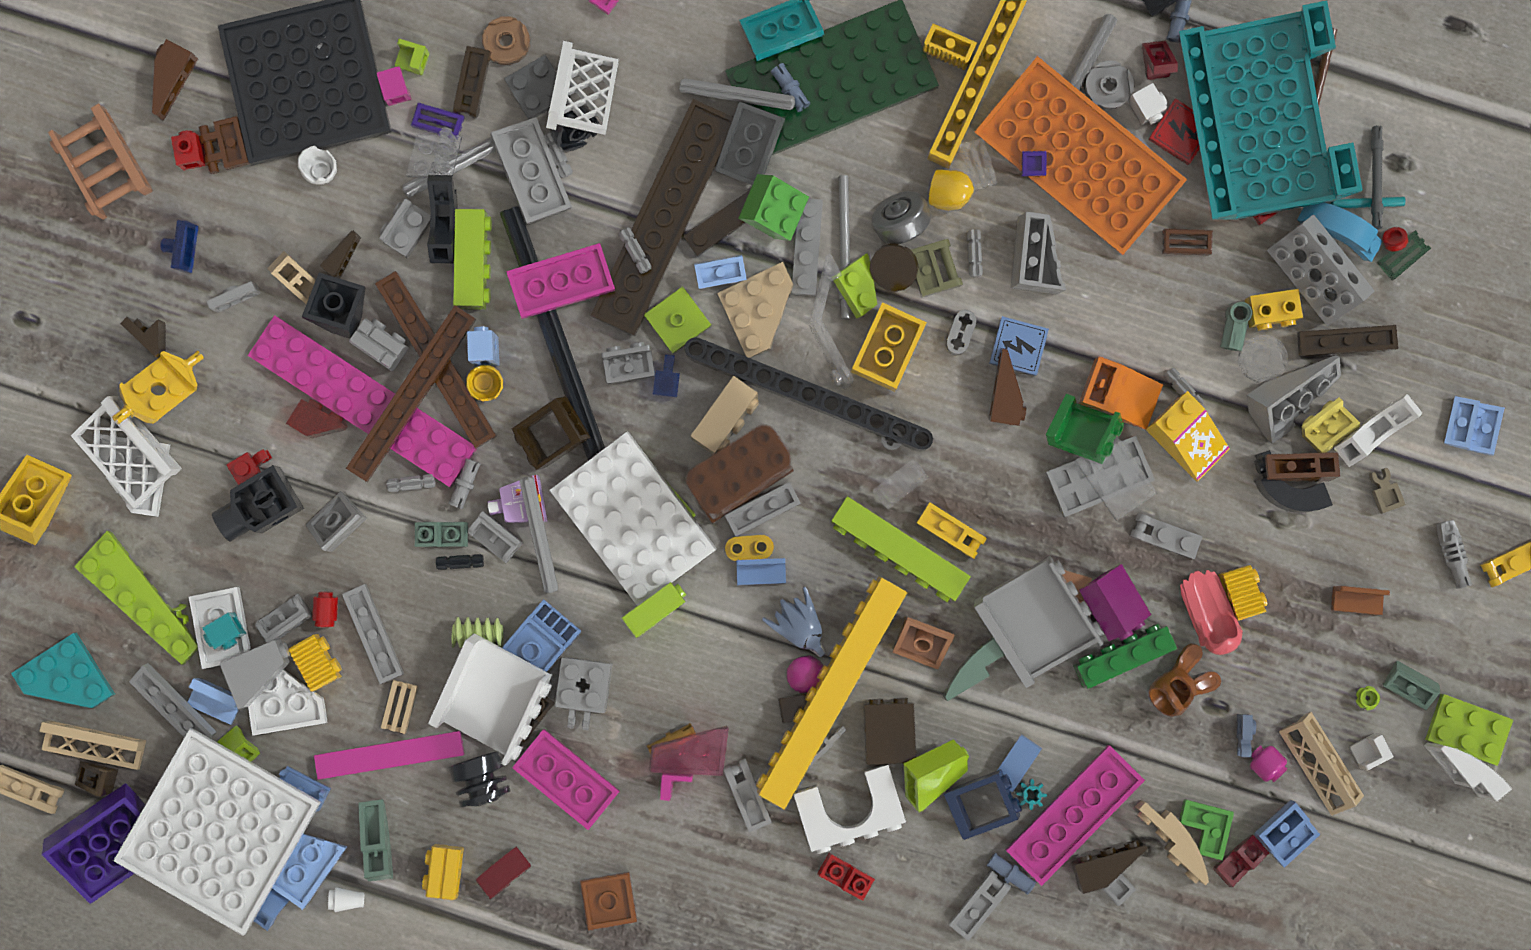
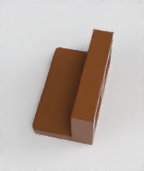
[1331,586,1390,615]

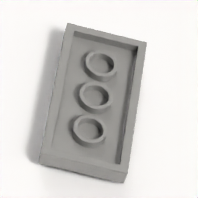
[490,117,572,225]

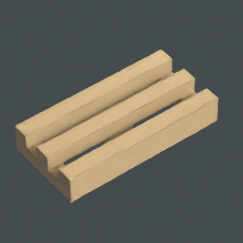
[381,680,418,734]

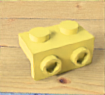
[1302,397,1360,453]

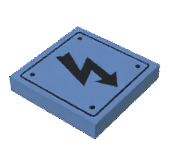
[989,316,1049,376]

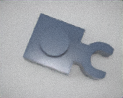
[1237,714,1256,757]

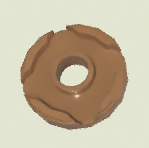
[482,16,530,65]

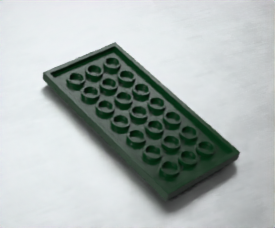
[725,0,939,155]

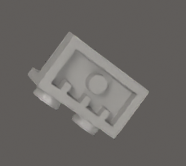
[379,198,431,258]

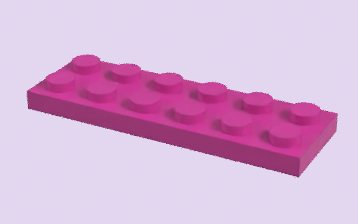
[1005,745,1145,886]

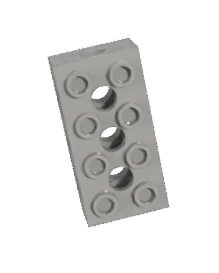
[1267,214,1374,326]

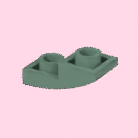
[415,522,468,547]

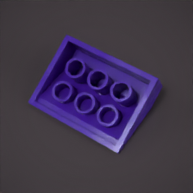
[41,783,146,904]

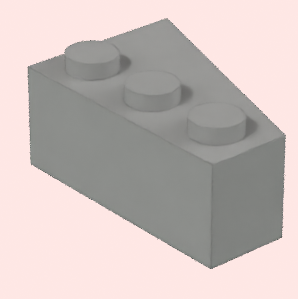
[1011,212,1066,294]

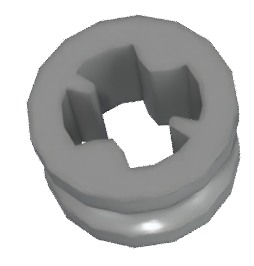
[881,429,902,450]

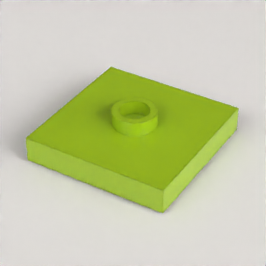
[645,286,712,354]

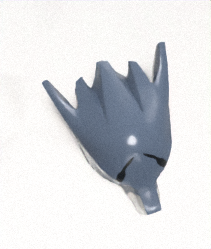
[762,587,826,657]

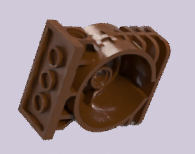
[686,425,794,524]

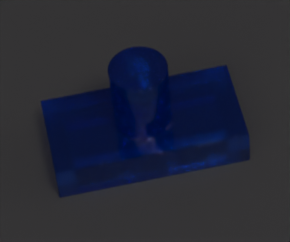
[160,220,199,273]

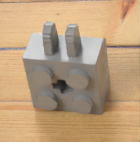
[555,657,613,731]

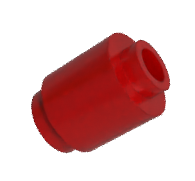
[312,591,338,627]

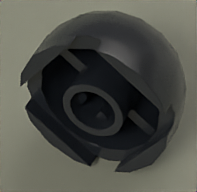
[550,104,599,151]

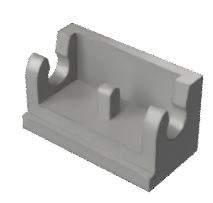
[468,511,523,564]
[255,594,312,643]

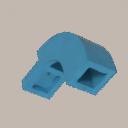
[1297,202,1383,262]

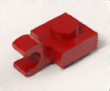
[227,449,273,485]

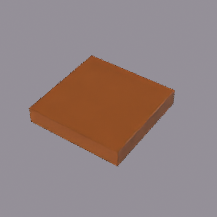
[580,872,637,930]

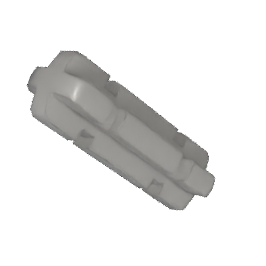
[544,132,573,178]
[619,227,651,274]
[967,229,983,277]
[1164,368,1204,405]
[387,474,436,492]

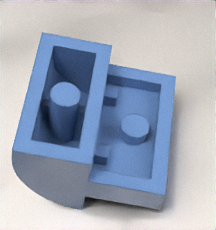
[1254,800,1321,868]

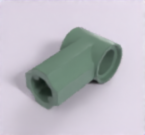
[1220,302,1252,352]

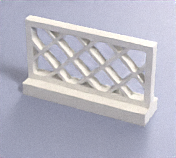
[546,41,619,135]
[71,396,182,509]

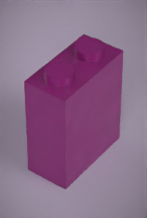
[1079,564,1152,641]

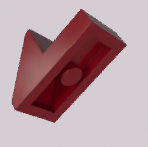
[1142,40,1178,80]

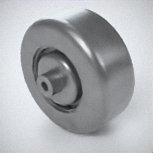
[872,191,932,244]

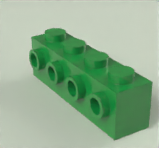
[1073,624,1177,689]

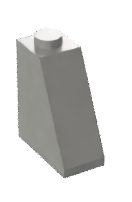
[219,639,290,709]

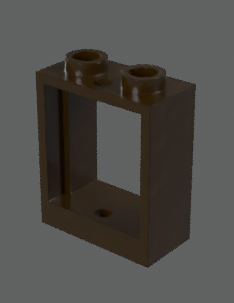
[511,396,591,470]

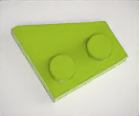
[831,253,878,319]

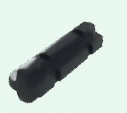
[435,554,484,570]

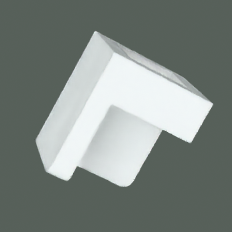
[1349,733,1393,770]

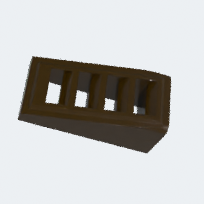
[320,230,361,279]

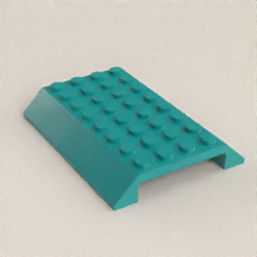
[1179,0,1363,220]

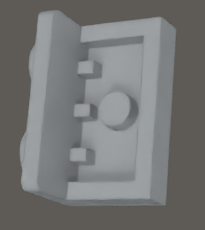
[601,342,655,384]

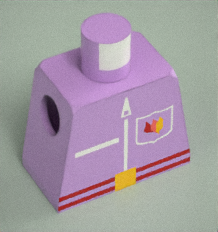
[488,475,548,523]

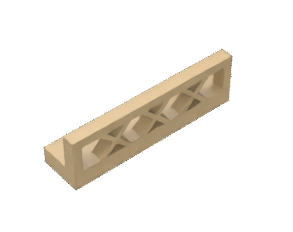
[1279,712,1364,816]
[40,721,146,770]

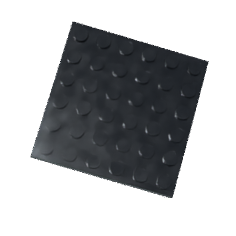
[218,0,392,166]

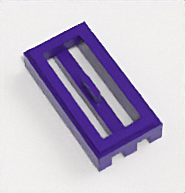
[411,102,465,140]

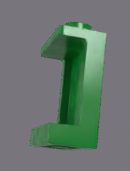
[1046,394,1124,464]

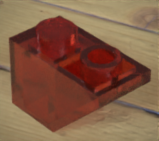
[286,398,348,438]

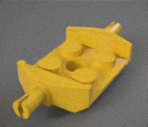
[112,351,204,425]

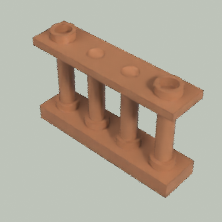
[48,103,153,220]

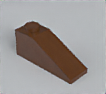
[152,39,198,121]
[988,348,1027,426]
[1265,452,1340,482]

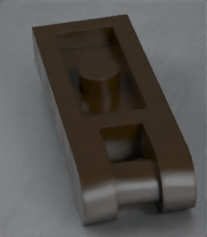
[453,46,492,118]

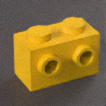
[1244,289,1303,331]

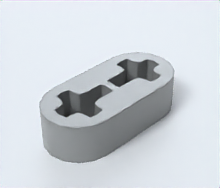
[946,310,976,355]

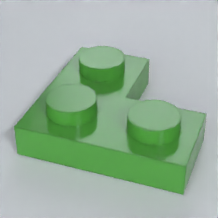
[1179,799,1234,860]

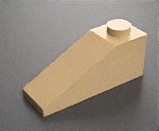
[267,251,316,304]

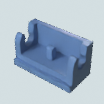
[279,766,331,812]

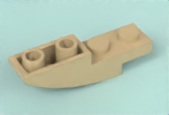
[1135,800,1209,885]

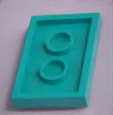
[739,0,824,61]

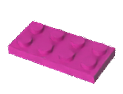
[506,243,615,319]
[512,729,620,830]

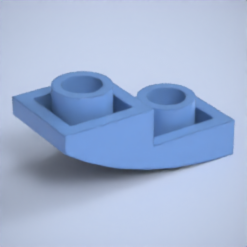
[998,734,1042,792]

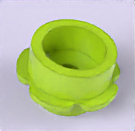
[1356,686,1380,710]

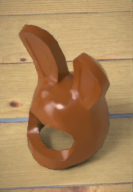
[1149,643,1221,717]

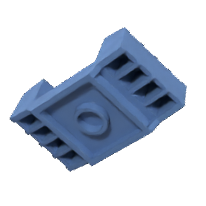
[502,599,581,672]

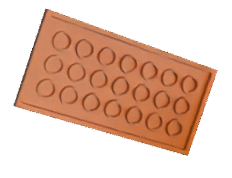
[975,56,1187,255]

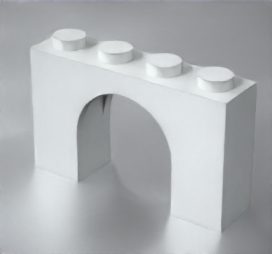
[794,764,906,854]

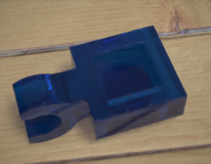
[653,354,680,398]

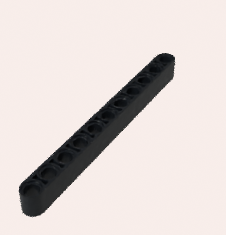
[685,337,933,452]

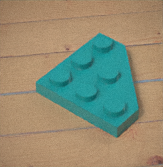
[11,633,115,708]

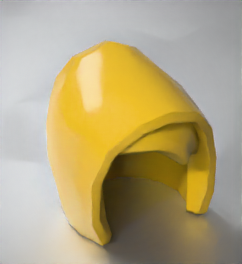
[928,169,974,210]

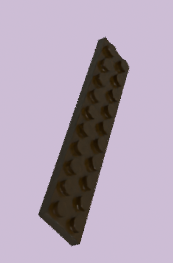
[591,99,734,337]

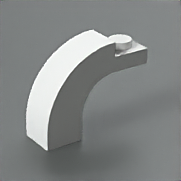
[1334,394,1422,467]

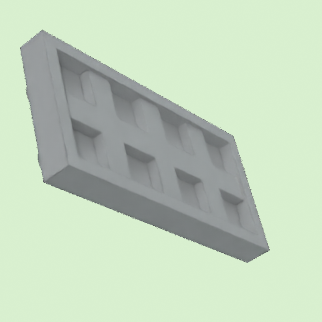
[1045,436,1155,517]

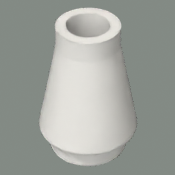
[328,887,364,912]

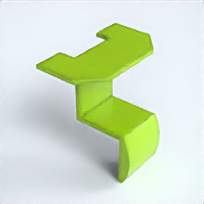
[171,604,189,625]

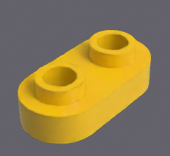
[725,535,774,561]

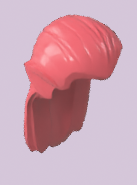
[1180,570,1243,655]

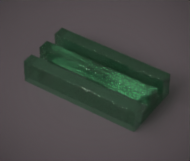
[1376,230,1431,280]

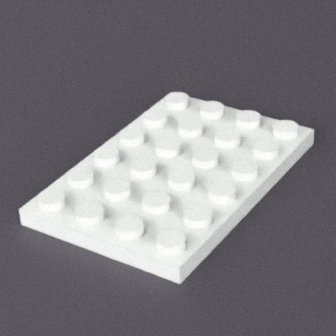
[550,431,717,606]

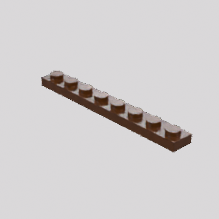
[375,271,497,449]
[346,305,476,482]

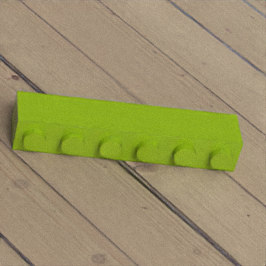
[831,496,971,603]

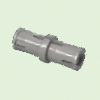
[448,458,481,509]

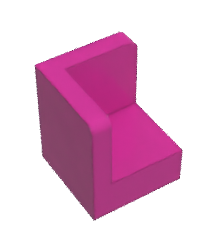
[377,67,412,106]

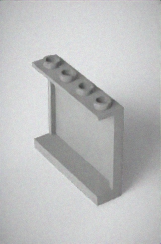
[974,556,1104,688]

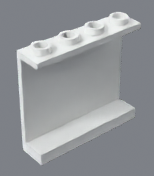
[428,633,552,766]

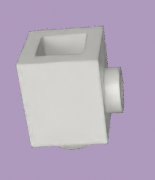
[1128,83,1167,125]

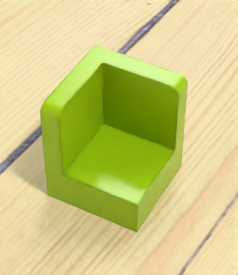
[395,39,430,76]

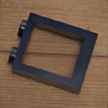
[944,769,1022,840]

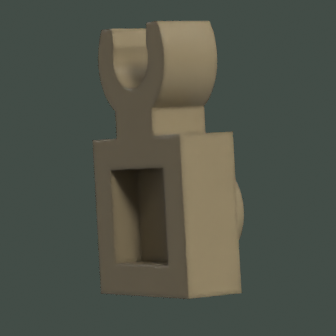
[1369,468,1406,514]

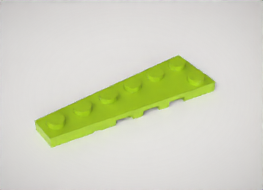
[74,531,198,665]

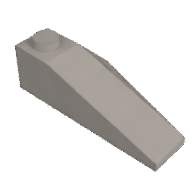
[1247,355,1341,444]

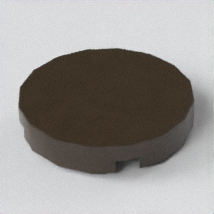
[870,243,919,292]

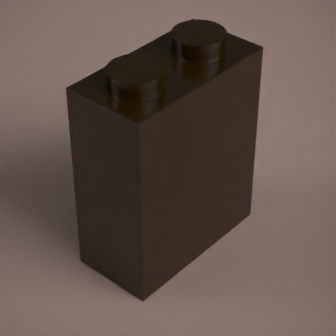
[863,698,916,765]

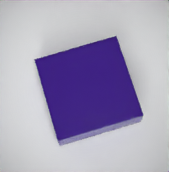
[1022,151,1047,176]

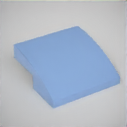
[1444,396,1505,456]

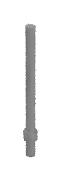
[838,175,851,320]

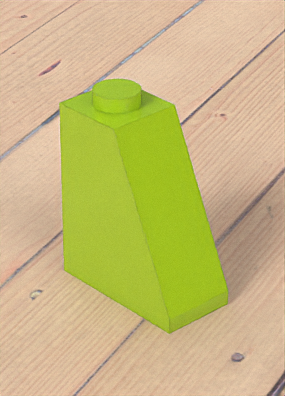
[622,582,687,638]
[904,739,969,812]

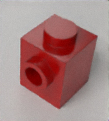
[171,131,206,170]

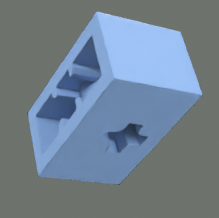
[467,327,499,367]

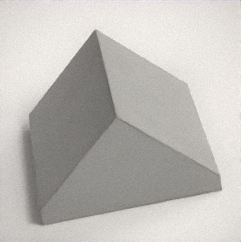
[306,491,367,552]

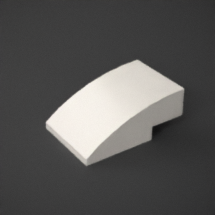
[1424,742,1512,802]

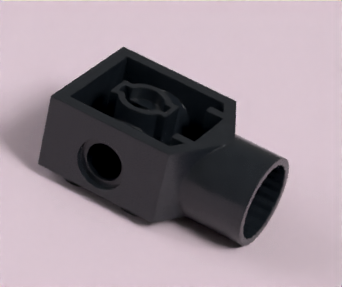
[212,465,304,542]

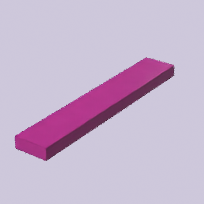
[314,731,465,780]

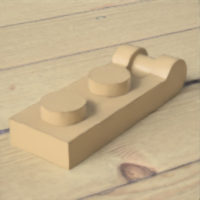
[0,765,65,814]

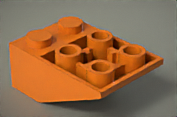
[1078,356,1163,430]

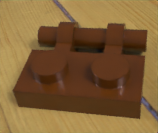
[199,116,249,174]

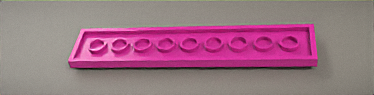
[248,315,476,488]

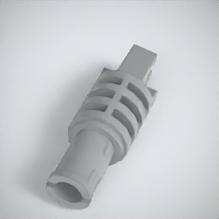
[1436,520,1472,589]

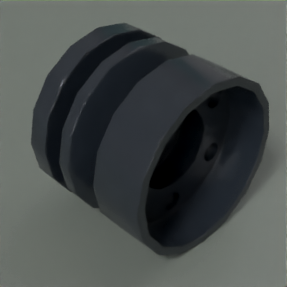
[448,751,511,808]

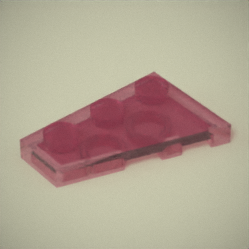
[649,726,729,776]

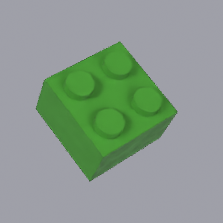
[739,174,809,241]

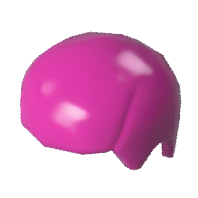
[787,655,823,693]

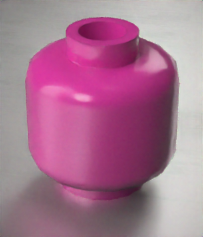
[1250,746,1287,782]

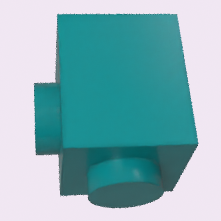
[202,612,247,651]

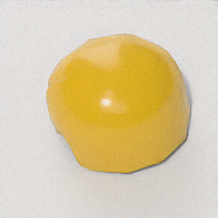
[466,365,503,401]

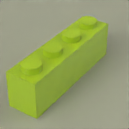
[453,209,492,309]

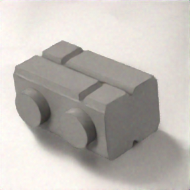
[349,318,409,372]

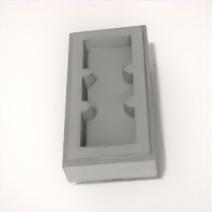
[207,281,261,313]

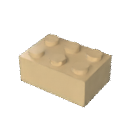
[691,376,759,455]

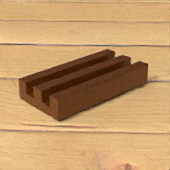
[1162,229,1213,255]

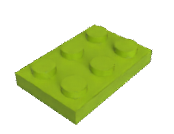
[1425,694,1513,766]

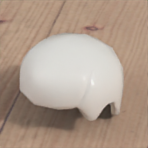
[298,146,337,185]

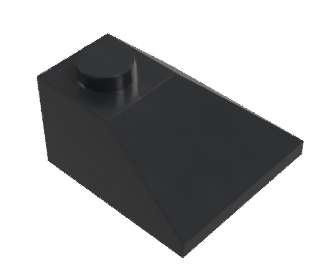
[302,273,366,338]

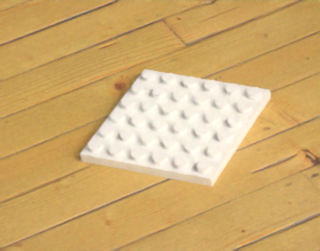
[114,728,321,935]

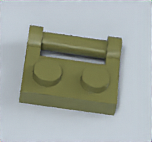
[911,239,963,298]

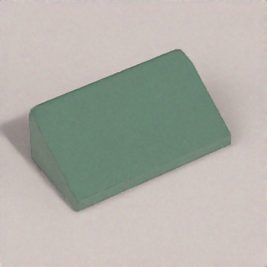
[1383,661,1440,710]

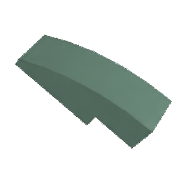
[943,637,1005,701]
[359,799,393,882]

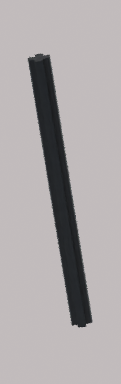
[500,206,605,461]

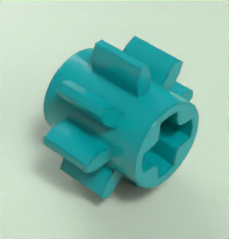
[1015,778,1047,810]

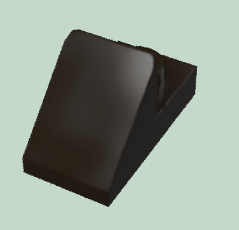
[120,317,166,358]

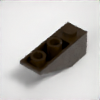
[1071,840,1148,894]

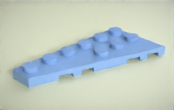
[272,834,347,910]

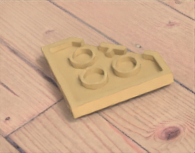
[717,262,794,358]

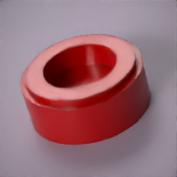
[1382,227,1408,251]

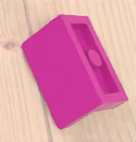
[660,771,694,801]

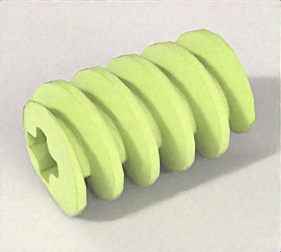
[452,617,504,648]

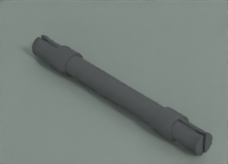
[1371,126,1384,229]

